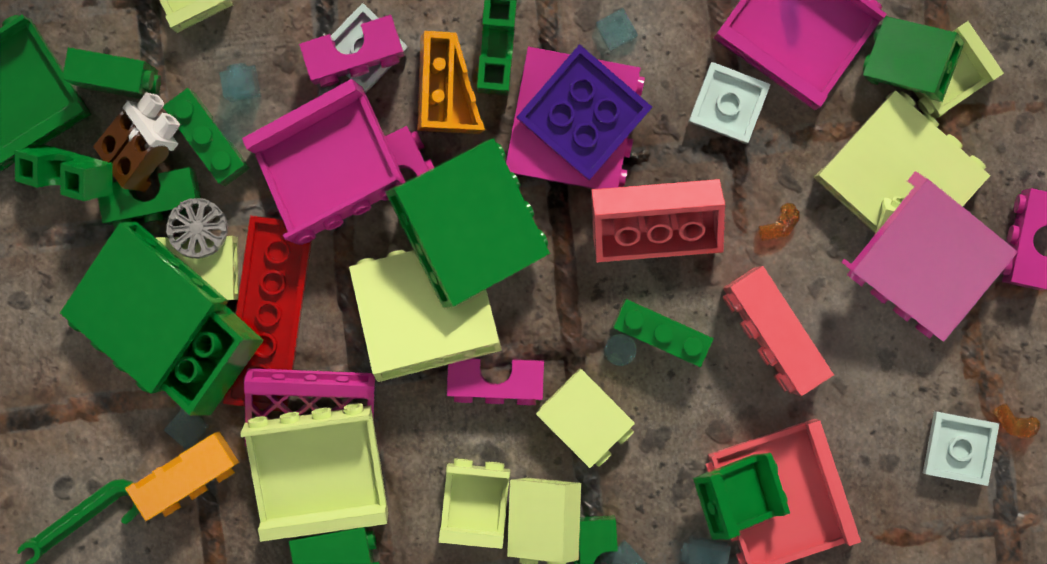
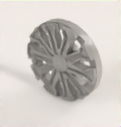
[166,198,228,259]

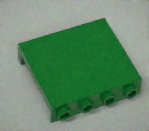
[0,14,91,172]
[385,138,550,308]
[60,222,228,394]

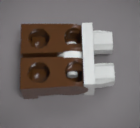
[93,93,180,192]

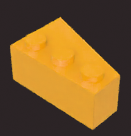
[417,31,485,134]
[125,431,240,521]

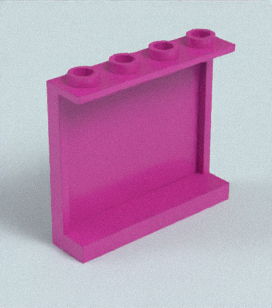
[714,0,887,110]
[506,46,645,189]
[242,79,405,244]
[842,171,1018,342]

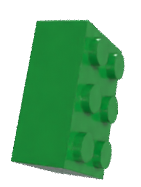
[161,305,263,415]

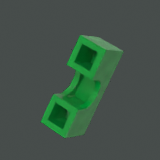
[477,0,517,96]
[163,88,250,186]
[15,144,113,201]
[98,167,201,229]
[611,299,714,367]
[573,515,618,564]

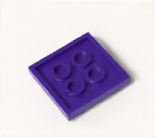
[516,44,652,181]

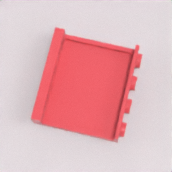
[705,419,861,564]

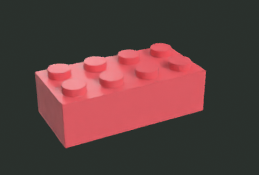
[592,179,725,262]
[723,266,834,396]

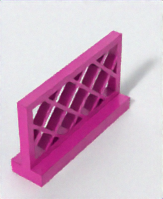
[244,368,375,446]

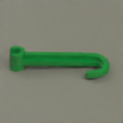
[17,479,140,564]

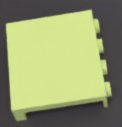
[814,90,990,233]
[349,250,502,382]
[241,403,388,542]

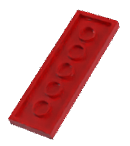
[223,215,312,412]

